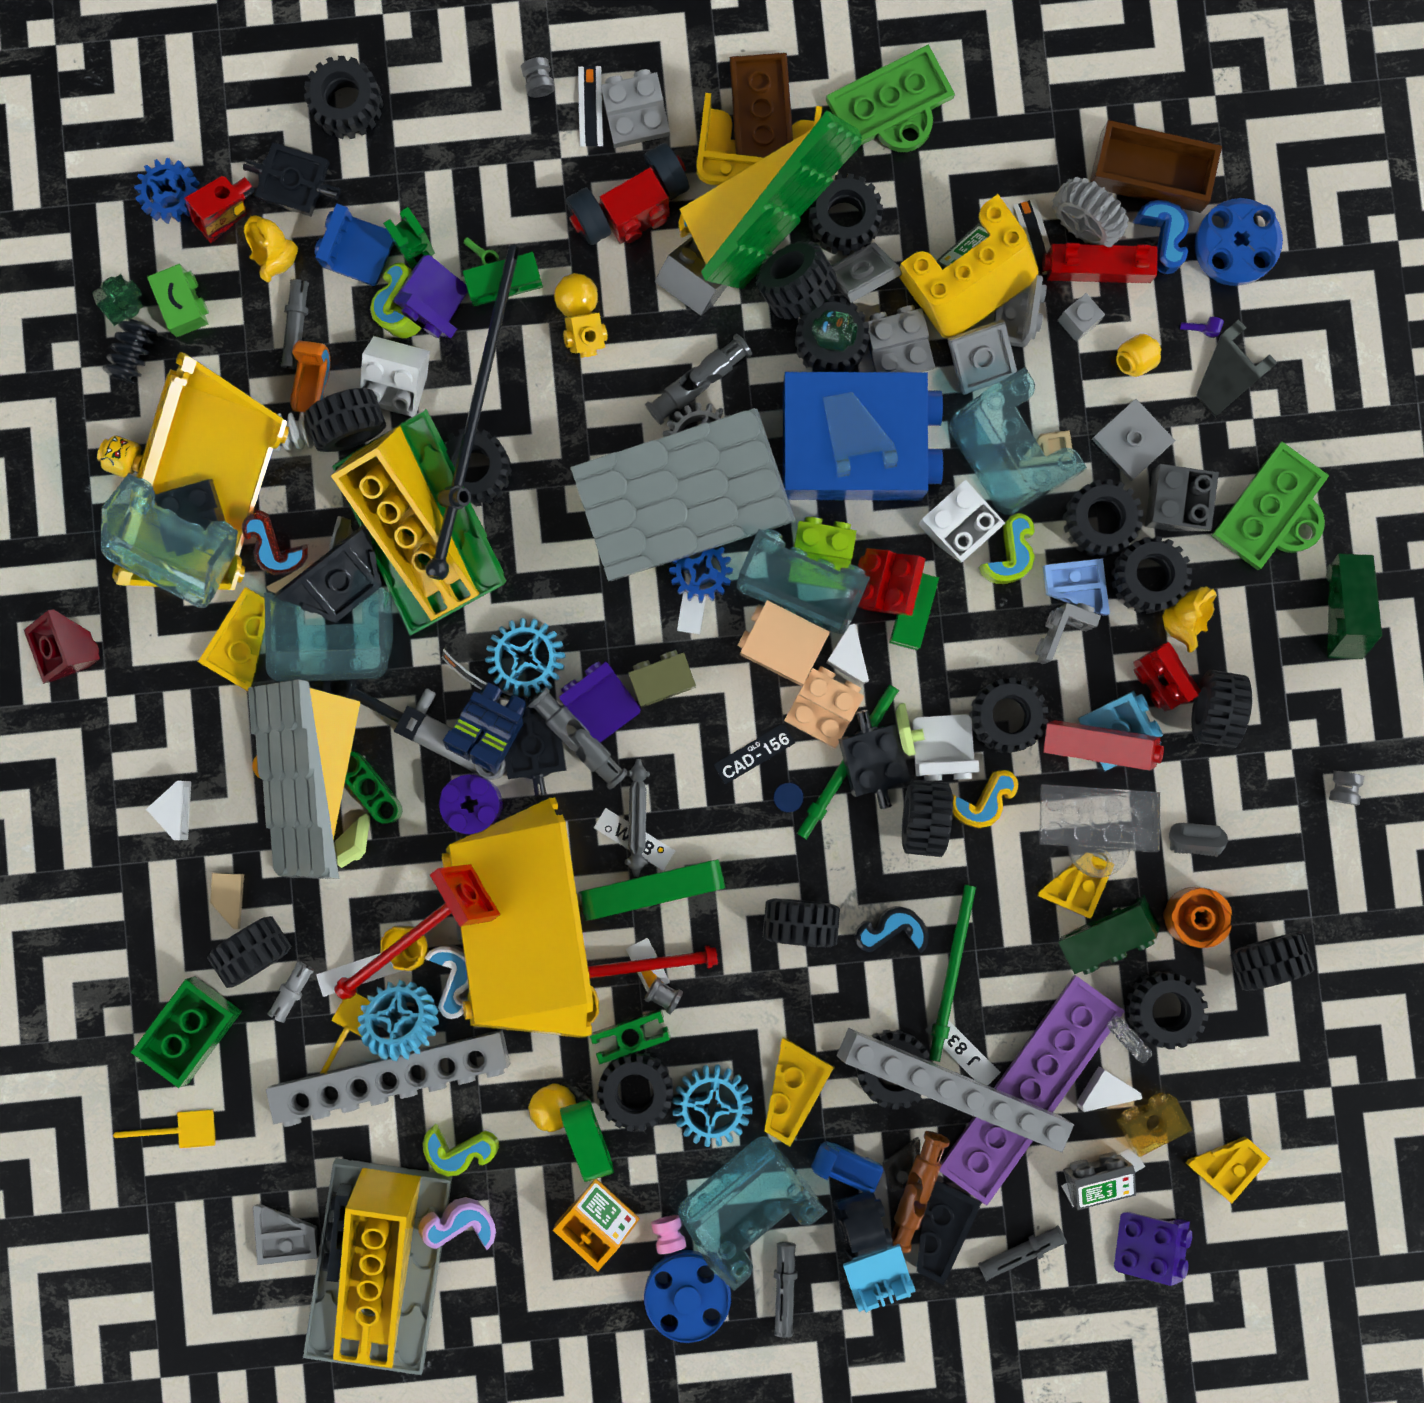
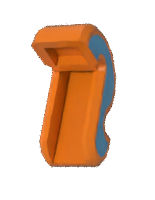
[290,340,330,413]

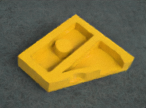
[1037,853,1114,919]
[1186,1137,1271,1204]

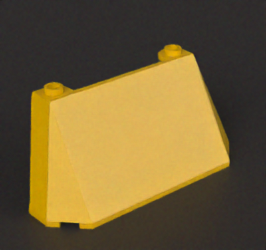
[112,352,289,590]
[442,797,593,1038]

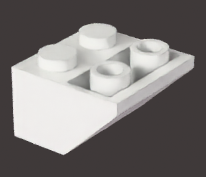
[360,336,430,417]
[918,480,1005,563]

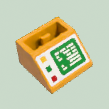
[553,1179,640,1271]

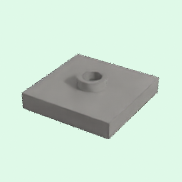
[832,242,902,303]
[947,319,1018,395]
[1092,399,1176,481]

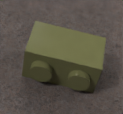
[629,650,696,708]

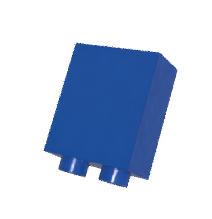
[783,372,943,500]

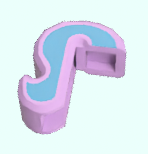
[419,1197,496,1250]

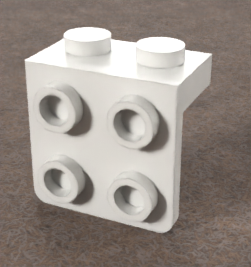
[912,714,979,781]

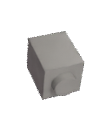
[1058,293,1105,342]

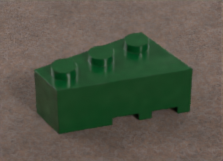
[1326,554,1382,659]
[1058,895,1160,975]

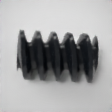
[102,318,158,385]

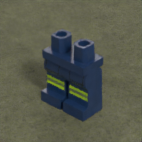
[443,682,526,775]

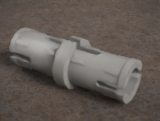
[267,961,314,1023]

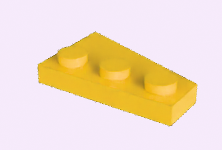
[198,587,272,691]
[764,1037,834,1146]

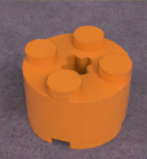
[1163,887,1232,948]

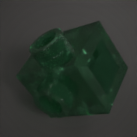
[92,274,143,326]

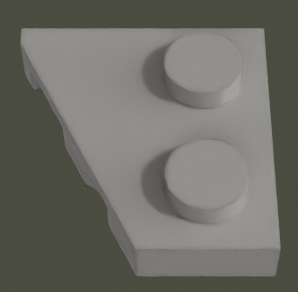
[253,1204,319,1265]

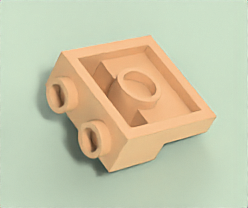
[784,666,864,749]

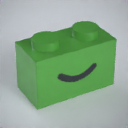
[147,264,209,337]

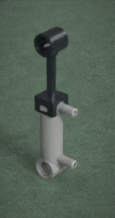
[323,671,506,780]

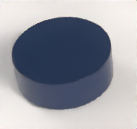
[774,783,803,812]

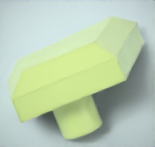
[895,703,925,756]
[334,813,370,868]

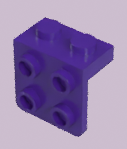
[393,255,468,339]
[559,661,641,743]
[1114,1212,1192,1286]

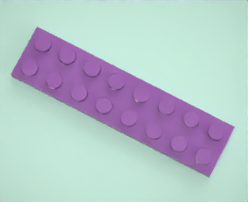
[940,975,1125,1206]

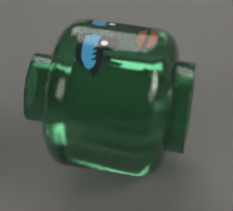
[812,310,858,352]

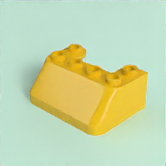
[696,93,822,185]
[898,194,1038,338]

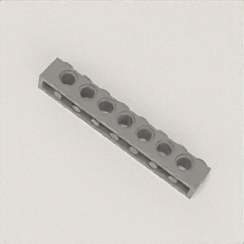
[266,1029,511,1127]

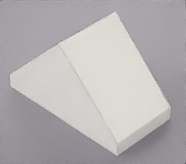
[826,624,869,684]
[146,781,191,840]
[1077,1066,1142,1112]

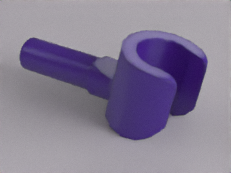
[1180,317,1224,338]

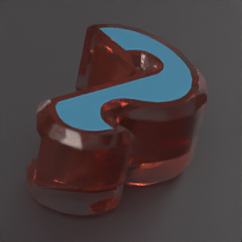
[242,510,309,575]

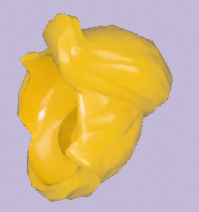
[244,215,298,282]
[1162,586,1217,653]

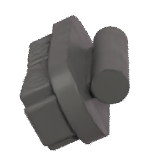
[1169,823,1228,857]

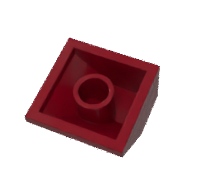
[24,609,100,684]

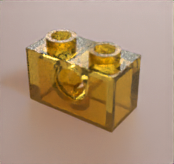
[1116,1093,1192,1157]

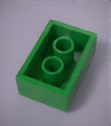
[131,976,242,1088]

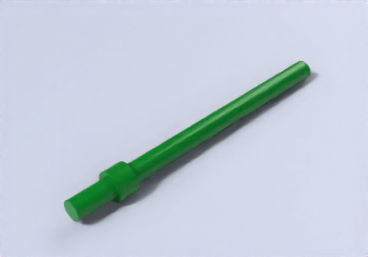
[797,685,899,840]
[929,885,976,1062]

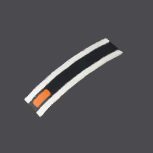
[578,66,603,147]
[1013,199,1050,273]
[442,649,514,702]

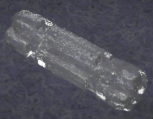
[1107,1016,1152,1063]

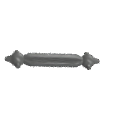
[625,759,650,877]

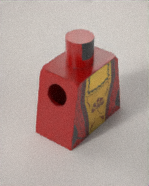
[185,176,255,243]

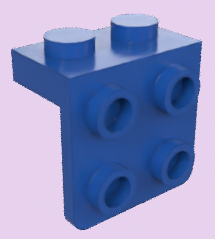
[315,203,394,286]

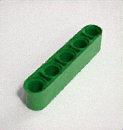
[578,859,726,921]

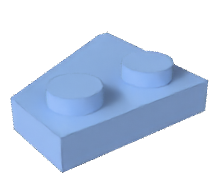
[1043,558,1110,616]

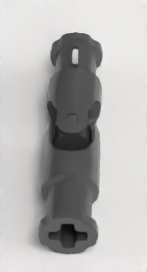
[645,333,752,425]
[528,687,628,790]

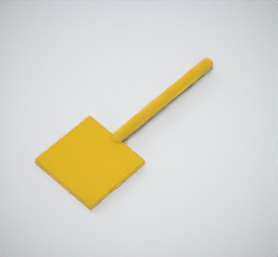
[320,993,370,1074]
[113,1109,216,1148]

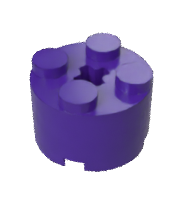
[439,774,503,834]

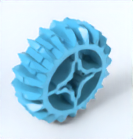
[485,618,565,697]
[358,980,439,1062]
[672,1065,752,1147]

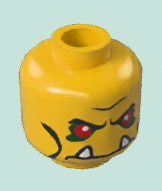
[97,435,143,478]

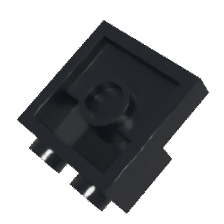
[153,479,230,556]

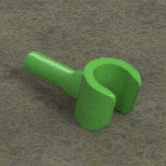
[463,237,499,265]

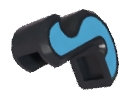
[854,906,929,953]

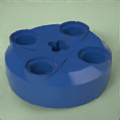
[1195,198,1283,286]
[644,1250,731,1343]

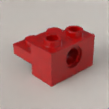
[1133,642,1201,712]

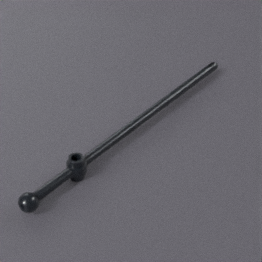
[425,244,519,580]

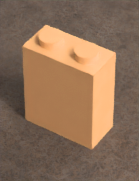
[738,600,830,686]

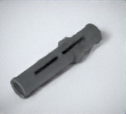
[281,279,309,370]
[978,1225,1067,1282]
[774,1242,798,1338]

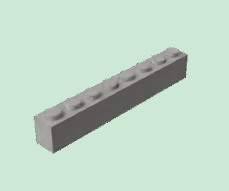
[837,1028,1074,1153]

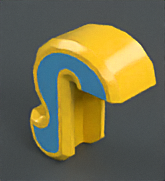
[952,770,1018,828]

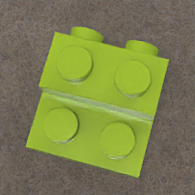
[788,517,857,591]

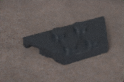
[275,524,382,623]

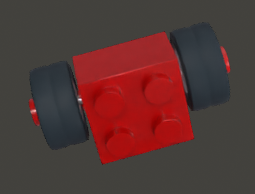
[566,143,690,245]

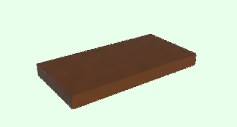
[729,53,793,158]

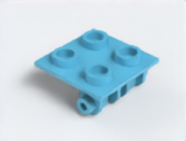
[843,1244,916,1313]

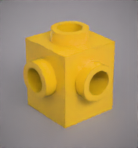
[563,313,608,358]

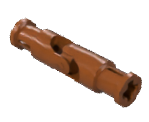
[890,1131,950,1253]

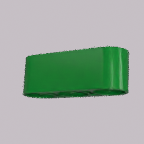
[345,751,403,823]
[560,1099,614,1182]

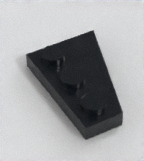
[916,1179,982,1286]
[322,1183,353,1282]

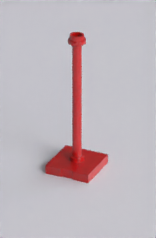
[334,864,501,1000]
[588,946,718,978]

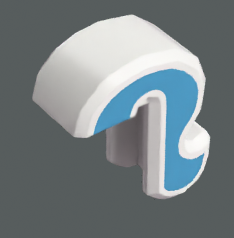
[424,945,469,1019]

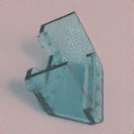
[949,367,1087,515]
[101,473,238,608]
[736,529,870,634]
[264,588,393,682]
[678,1136,827,1291]

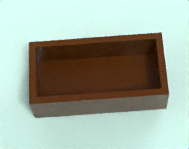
[1090,120,1222,213]

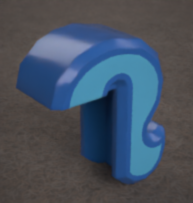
[1132,200,1189,274]
[811,1141,884,1193]

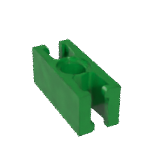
[383,207,435,269]
[463,252,543,306]
[889,573,939,651]
[590,1009,671,1065]

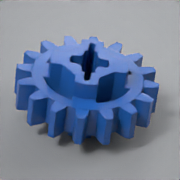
[134,158,199,224]
[669,547,733,603]

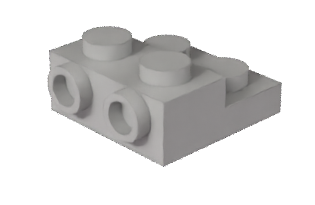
[601,69,670,148]
[867,305,935,372]

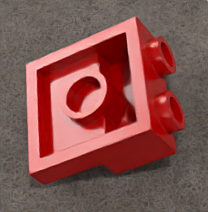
[851,548,926,616]

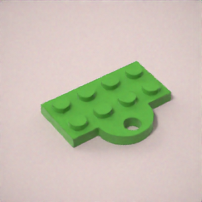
[826,44,955,152]
[1211,441,1329,570]

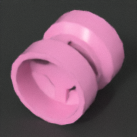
[651,1215,686,1254]

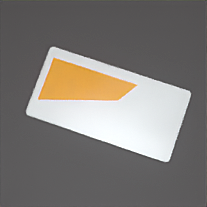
[626,938,670,992]

